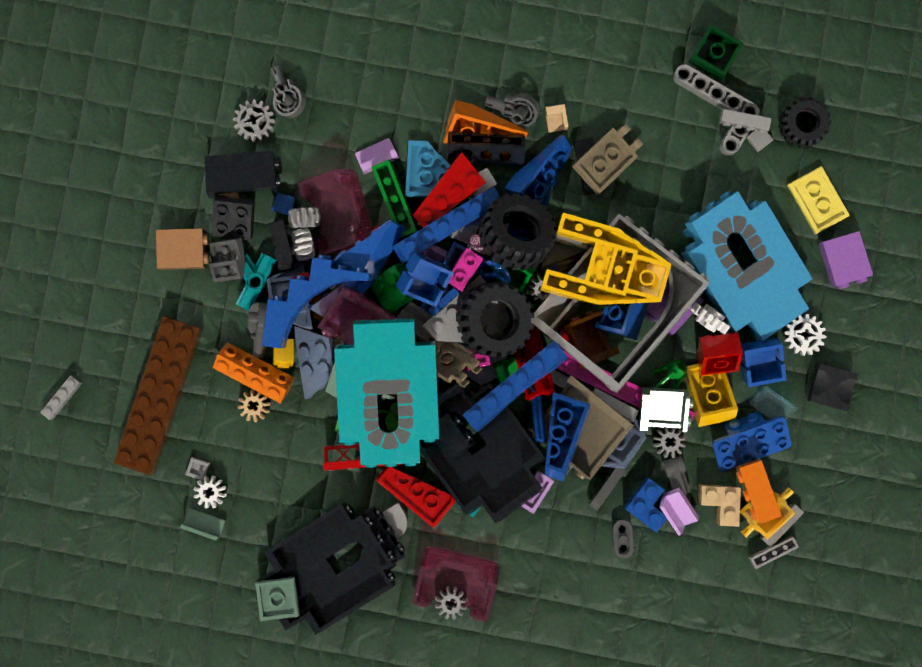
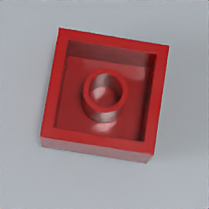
[696,332,743,376]

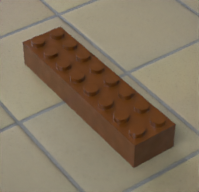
[113,316,204,475]

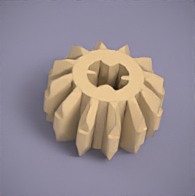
[238,389,271,422]

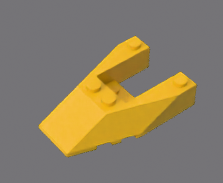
[540,213,671,305]

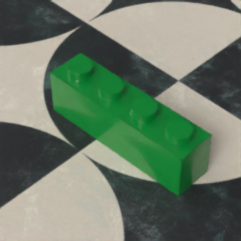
[371,160,419,240]

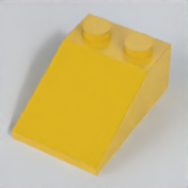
[686,364,738,427]

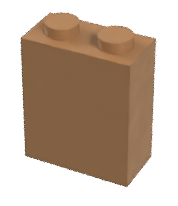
[156,229,209,270]

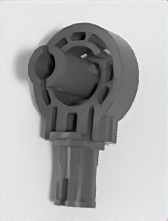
[270,65,306,118]
[485,93,540,127]
[248,302,267,358]

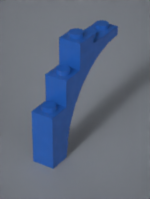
[262,255,373,348]

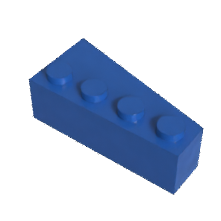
[545,392,590,482]

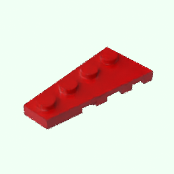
[376,467,456,528]

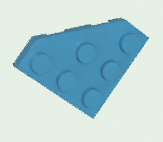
[405,140,451,198]

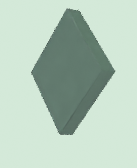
[255,577,300,621]

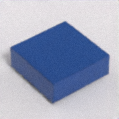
[272,193,296,216]

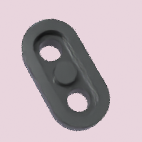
[612,519,634,559]

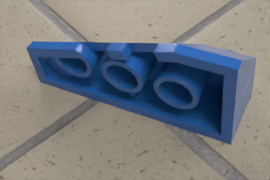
[505,135,572,206]
[334,219,405,294]

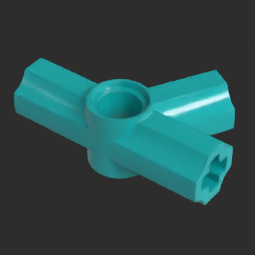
[236,253,277,311]

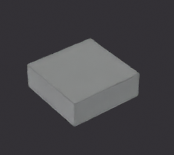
[746,130,773,153]
[185,456,210,481]

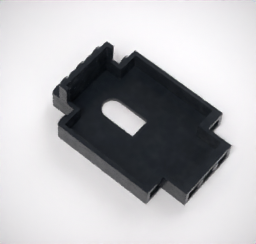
[420,379,546,524]
[255,501,405,635]

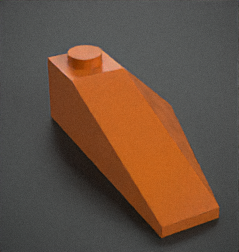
[443,100,528,144]

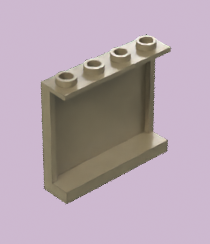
[528,375,634,480]

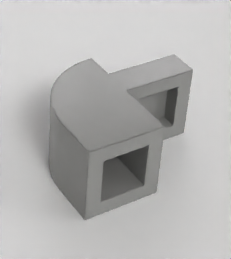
[382,502,408,540]

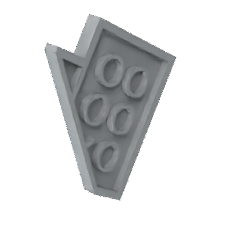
[422,275,510,342]

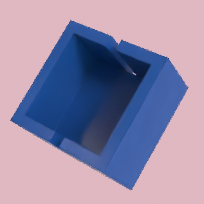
[396,251,454,307]
[741,337,787,387]

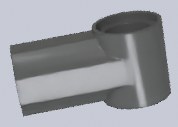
[662,456,691,494]

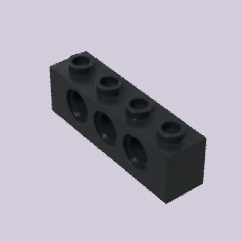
[447,132,525,166]

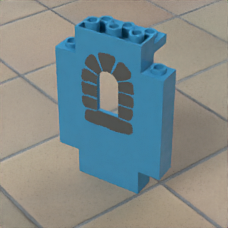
[682,191,812,341]

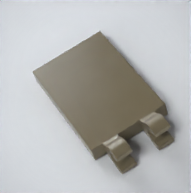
[572,124,644,195]
[419,337,482,388]

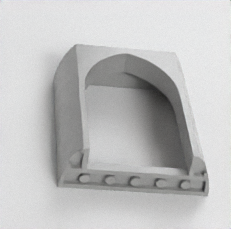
[531,214,710,393]

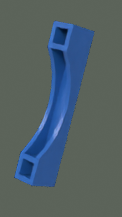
[392,186,500,263]
[463,340,568,432]

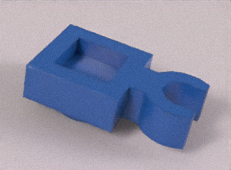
[428,287,459,316]

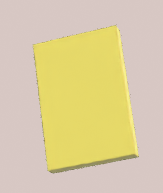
[787,166,850,235]

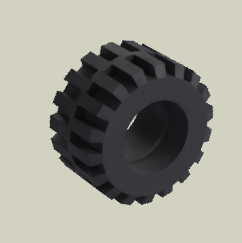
[779,97,832,148]

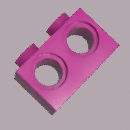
[448,248,483,292]

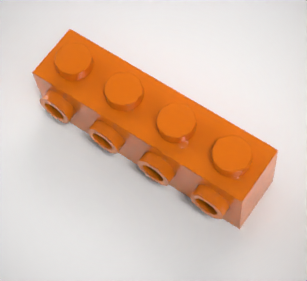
[213,342,295,404]

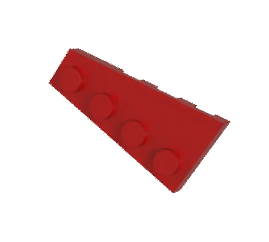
[413,152,486,228]

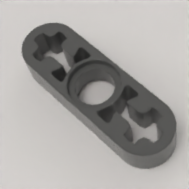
[588,465,628,511]

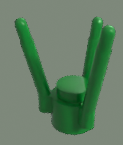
[652,359,687,389]

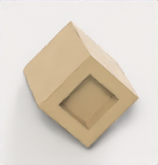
[545,104,568,133]

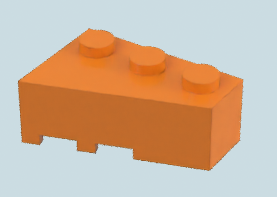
[736,459,782,524]

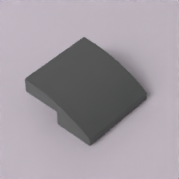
[209,238,245,282]

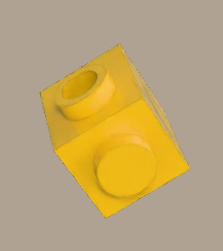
[273,339,294,369]

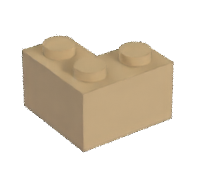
[698,484,741,527]

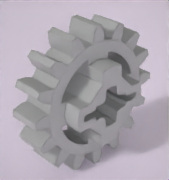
[233,99,275,142]

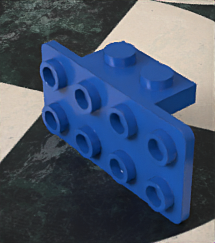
[712,411,792,472]

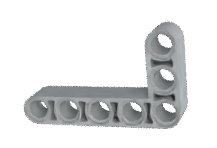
[673,64,759,156]

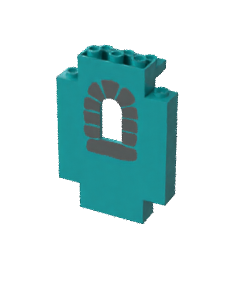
[334,318,439,468]

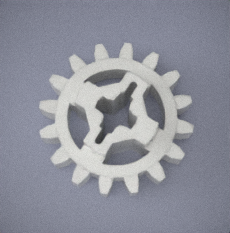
[690,302,730,334]
[783,314,826,356]

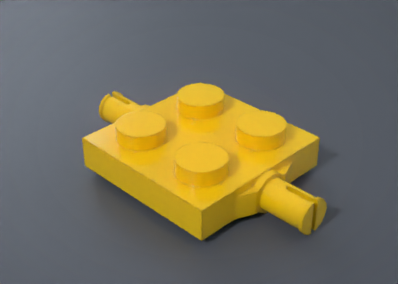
[740,487,795,540]

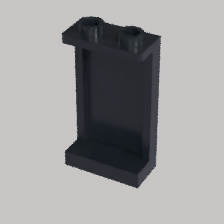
[204,151,281,199]

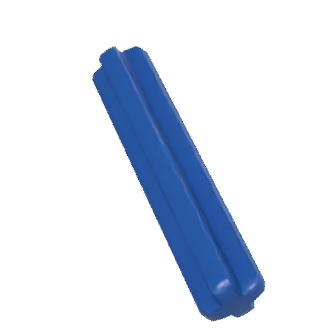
[531,389,546,443]

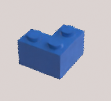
[623,477,667,533]

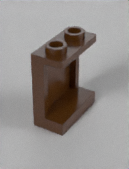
[564,310,620,369]

